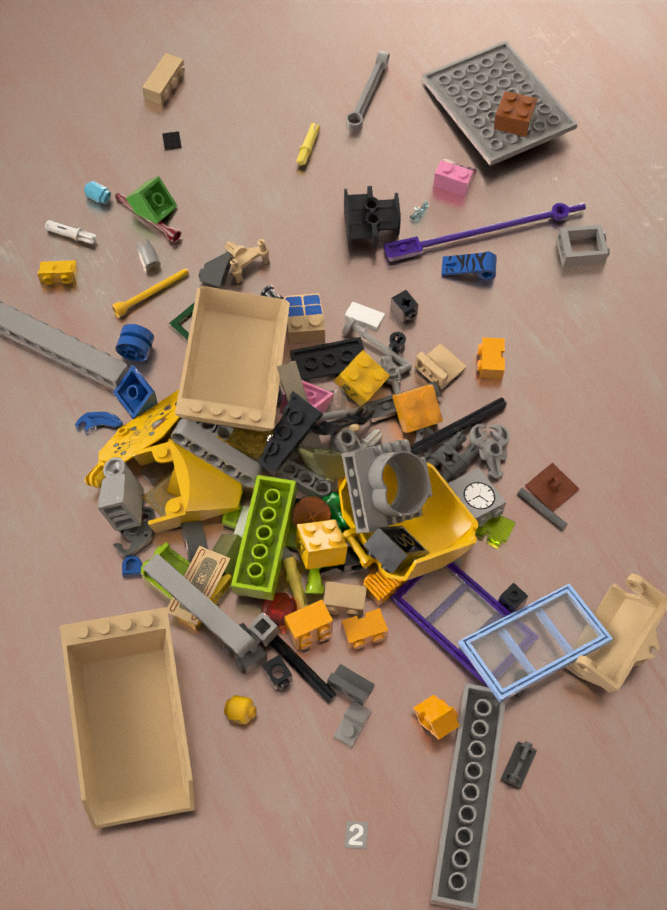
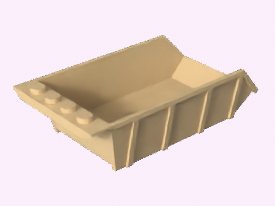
[175,286,290,431]
[60,607,195,829]

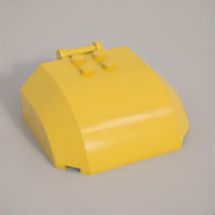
[339,462,478,581]

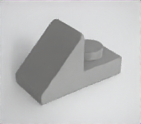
[333,701,372,748]

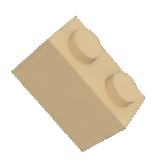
[324,581,367,617]

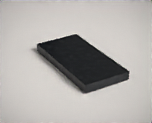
[289,337,365,383]

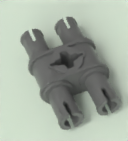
[426,431,479,483]

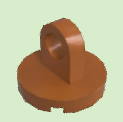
[292,496,331,529]

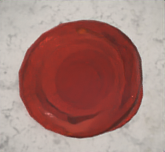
[261,592,297,629]

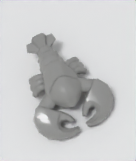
[469,424,510,479]

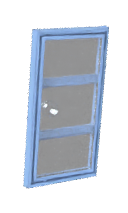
[458,584,613,702]

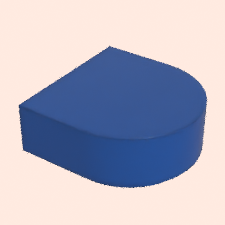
[122,555,142,577]

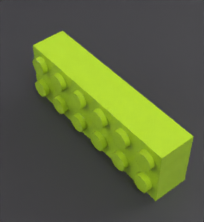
[231,475,298,600]

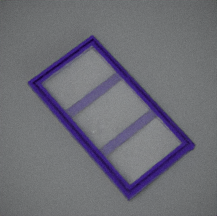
[390,562,539,687]

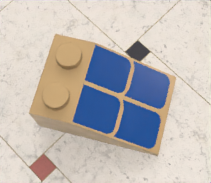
[284,293,325,344]

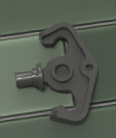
[113,506,156,558]

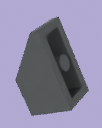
[198,252,234,289]

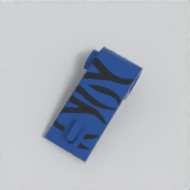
[442,251,497,280]

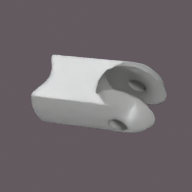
[136,239,161,271]

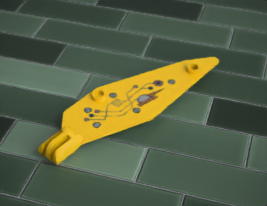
[84,389,181,489]

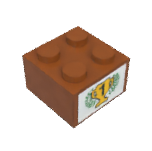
[494,91,538,137]

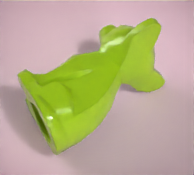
[302,560,325,595]

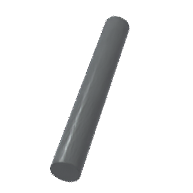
[518,487,568,530]

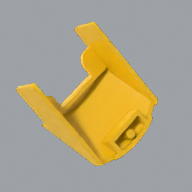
[133,436,243,533]

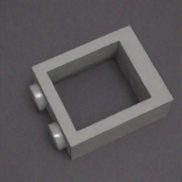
[557,225,610,267]

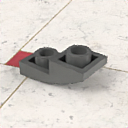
[181,521,208,562]

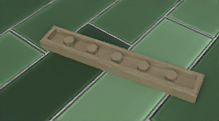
[276,361,323,474]

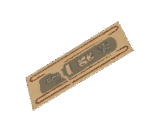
[167,546,231,625]

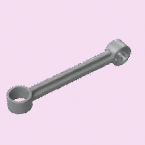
[346,50,390,132]

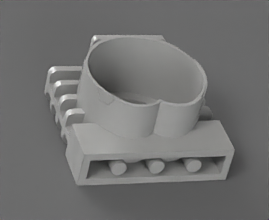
[342,439,432,533]

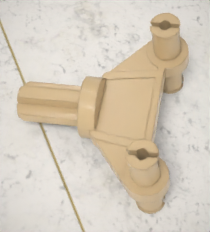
[225,239,270,283]

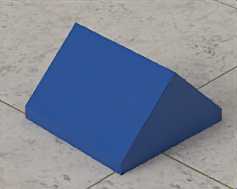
[113,366,158,419]

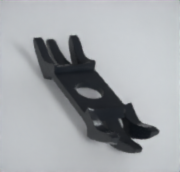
[312,407,375,436]

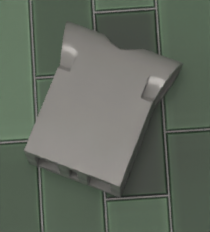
[97,457,144,531]

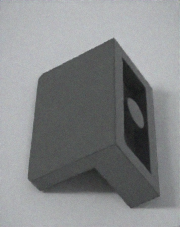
[327,664,375,706]

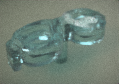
[410,200,429,221]

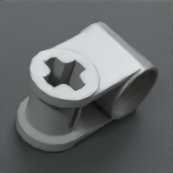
[333,429,365,453]

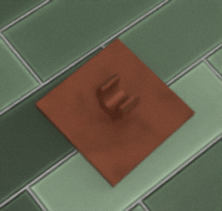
[525,462,579,512]

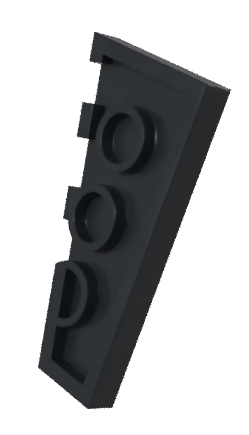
[258,391,323,475]

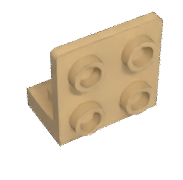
[414,344,466,390]

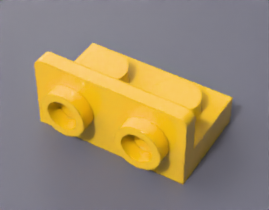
[37,260,77,284]

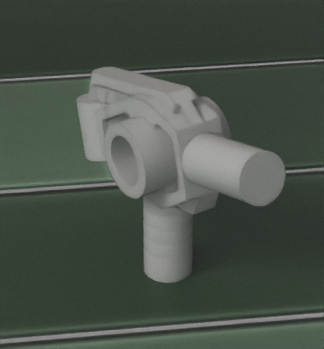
[378,354,412,394]

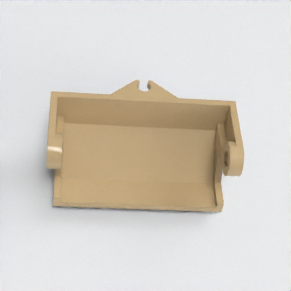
[566,574,667,693]

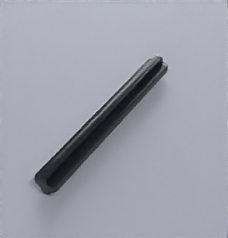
[270,635,336,702]

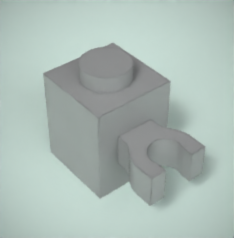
[248,612,280,654]

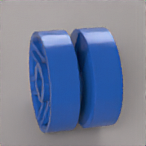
[115,324,155,362]

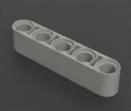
[171,419,262,487]

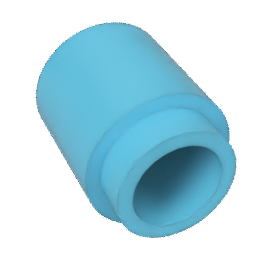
[84,181,111,204]

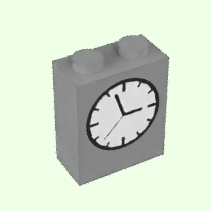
[448,468,506,526]

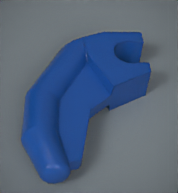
[75,411,123,434]

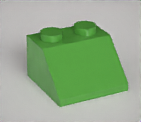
[126,176,177,224]

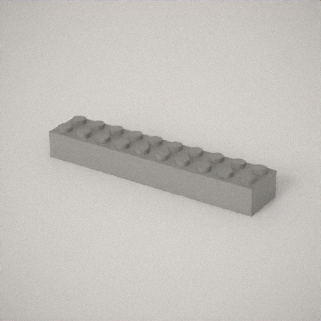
[430,683,506,910]

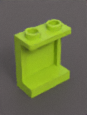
[140,542,190,599]

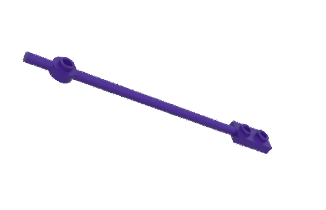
[384,203,586,262]

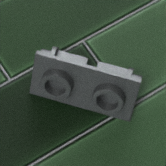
[501,741,537,789]

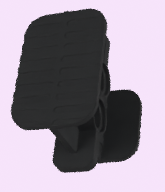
[344,186,401,246]

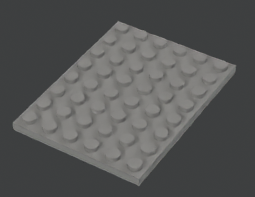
[422,41,577,166]

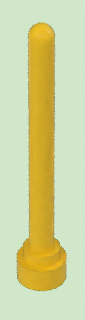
[112,269,189,318]

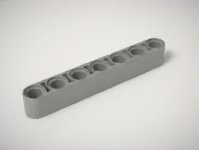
[143,554,256,658]

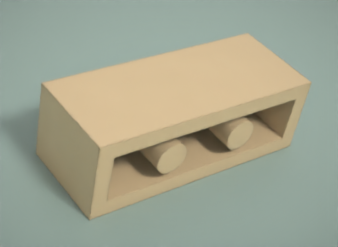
[142,53,185,105]

